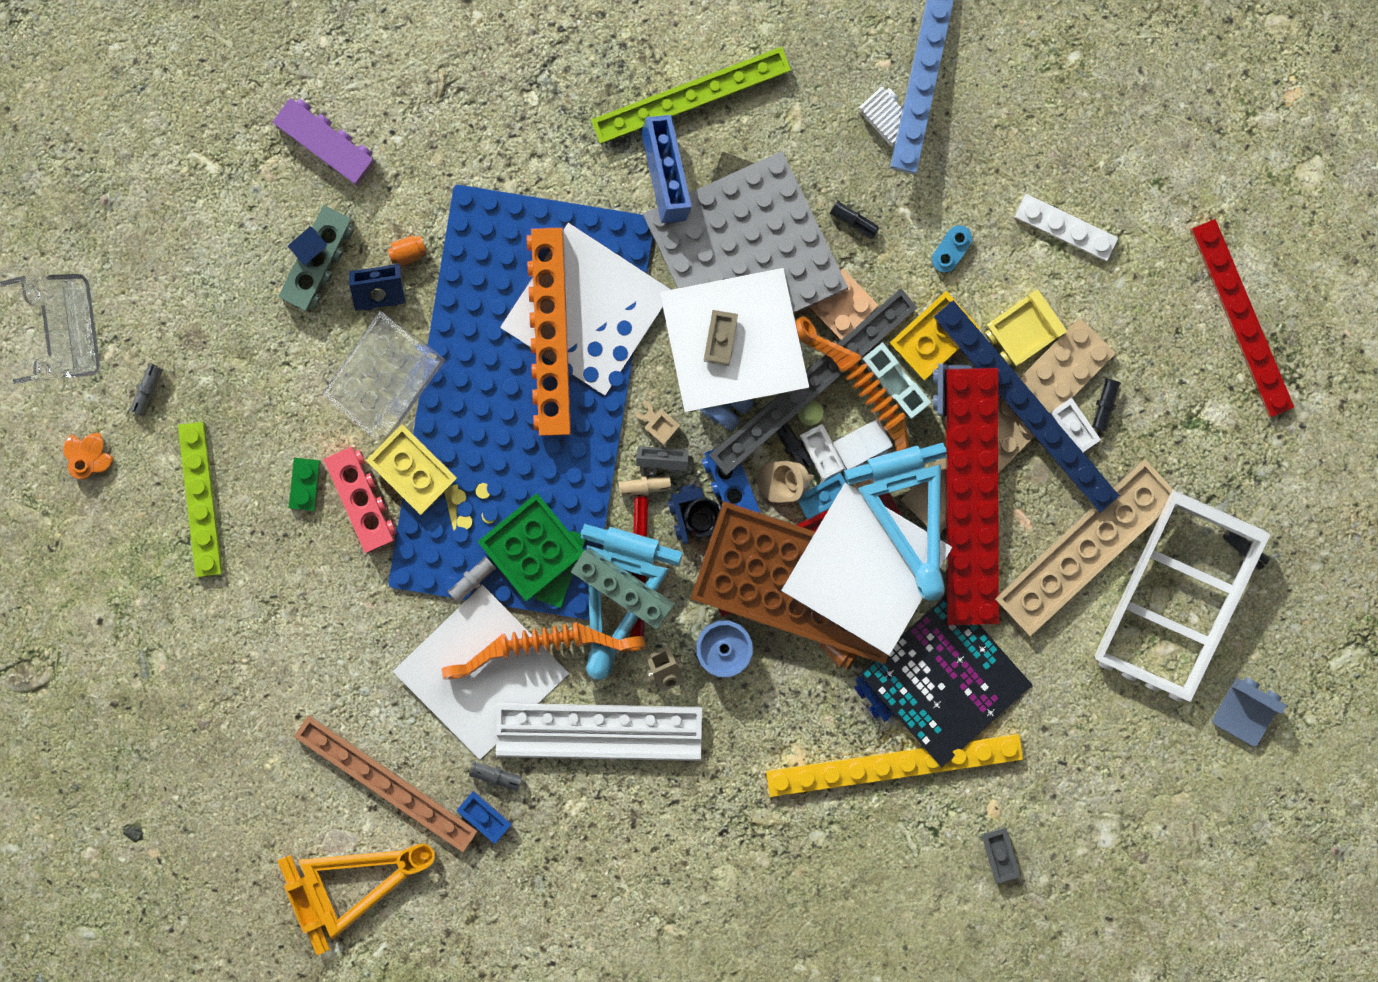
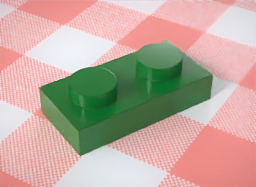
[288,457,321,511]

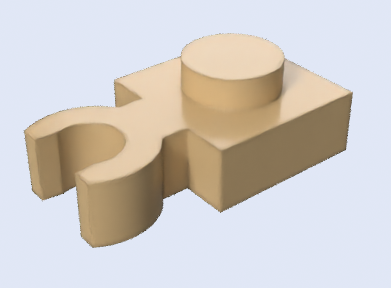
[634,400,680,445]

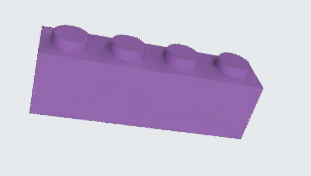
[272,97,376,186]

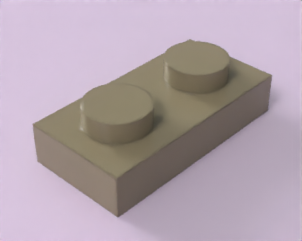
[704,310,738,366]

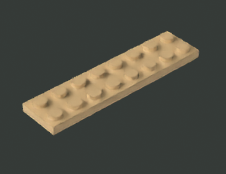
[996,459,1174,636]

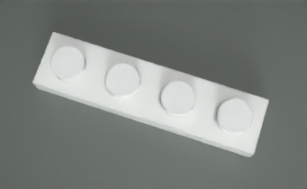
[1014,194,1118,262]

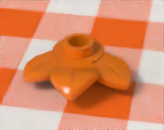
[63,433,113,480]

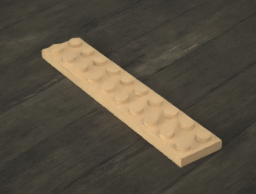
[900,317,1116,532]

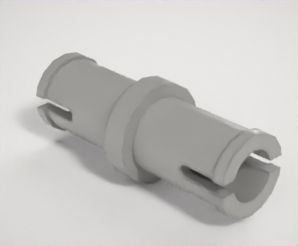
[447,557,496,603]

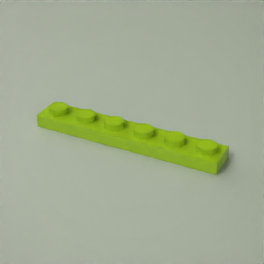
[178,422,223,577]

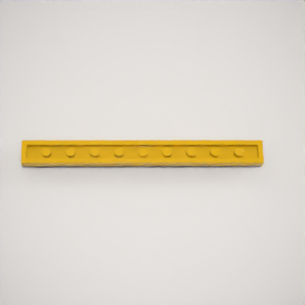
[766,734,1023,797]

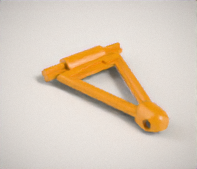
[277,843,435,955]

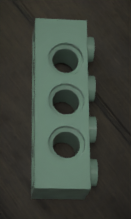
[278,205,355,312]
[571,547,675,629]

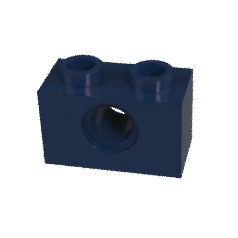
[349,264,406,311]

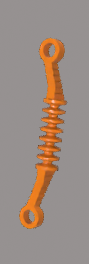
[795,316,915,486]
[441,622,646,680]

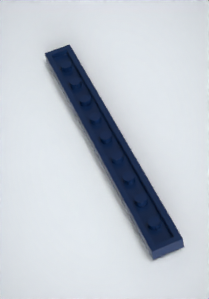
[933,300,1120,513]

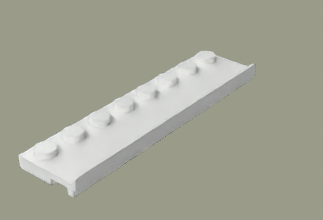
[496,703,702,761]

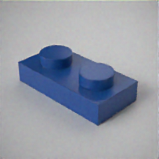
[456,790,512,844]

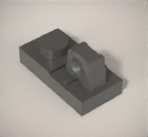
[636,446,689,477]

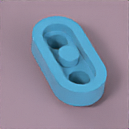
[932,225,972,273]

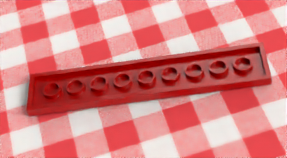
[945,368,999,625]

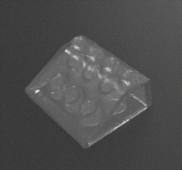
[322,311,446,441]

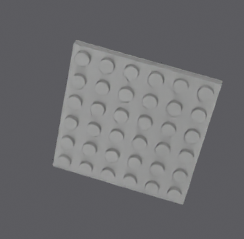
[643,151,848,314]

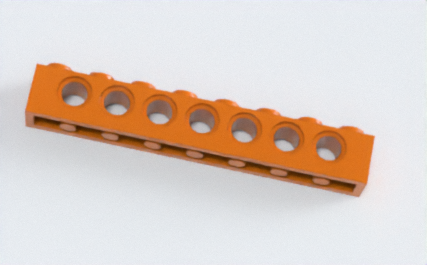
[527,228,571,436]

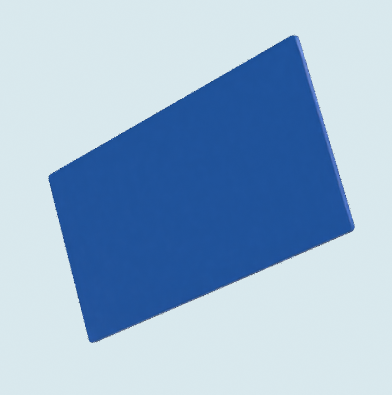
[389,185,653,619]

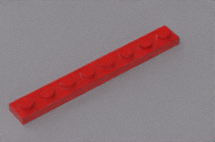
[1190,218,1294,417]

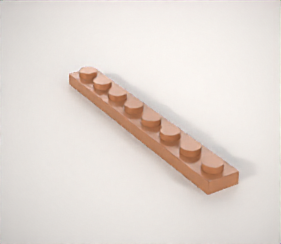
[294,715,478,852]

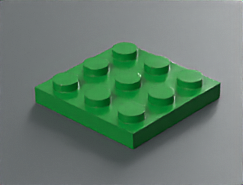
[477,493,584,601]

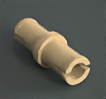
[618,475,671,498]

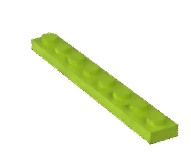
[591,46,791,145]

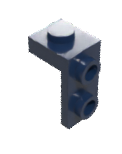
[668,484,704,545]

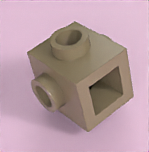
[645,646,685,692]

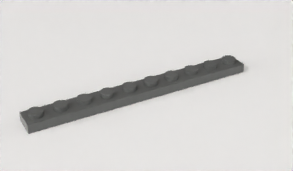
[708,288,918,475]

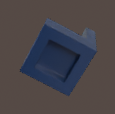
[288,226,327,268]

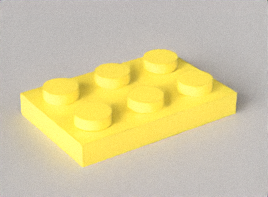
[366,424,458,515]

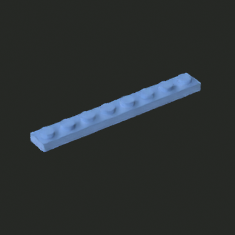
[889,0,954,175]

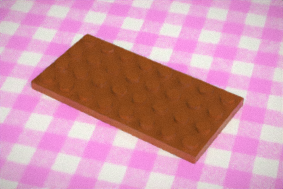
[690,501,888,664]

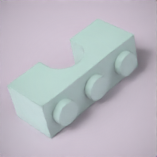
[861,342,931,419]

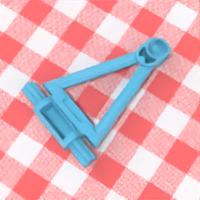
[844,443,947,601]
[581,524,683,680]

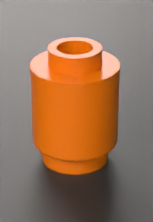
[388,235,427,266]

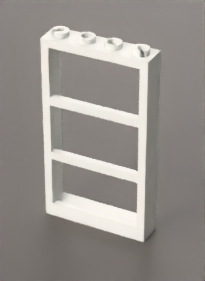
[1094,489,1270,702]

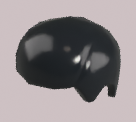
[683,498,720,538]

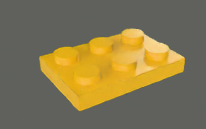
[889,291,981,381]

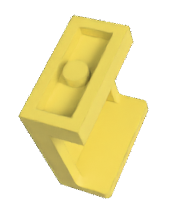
[985,289,1067,368]

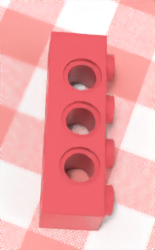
[323,446,397,553]

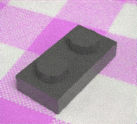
[981,827,1021,884]

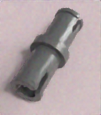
[129,363,164,416]
[469,761,522,792]

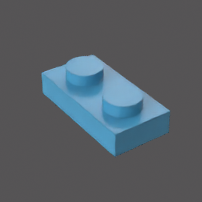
[797,473,846,520]

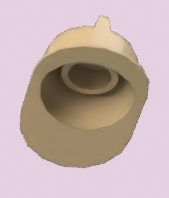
[757,461,814,503]

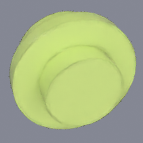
[798,400,823,426]

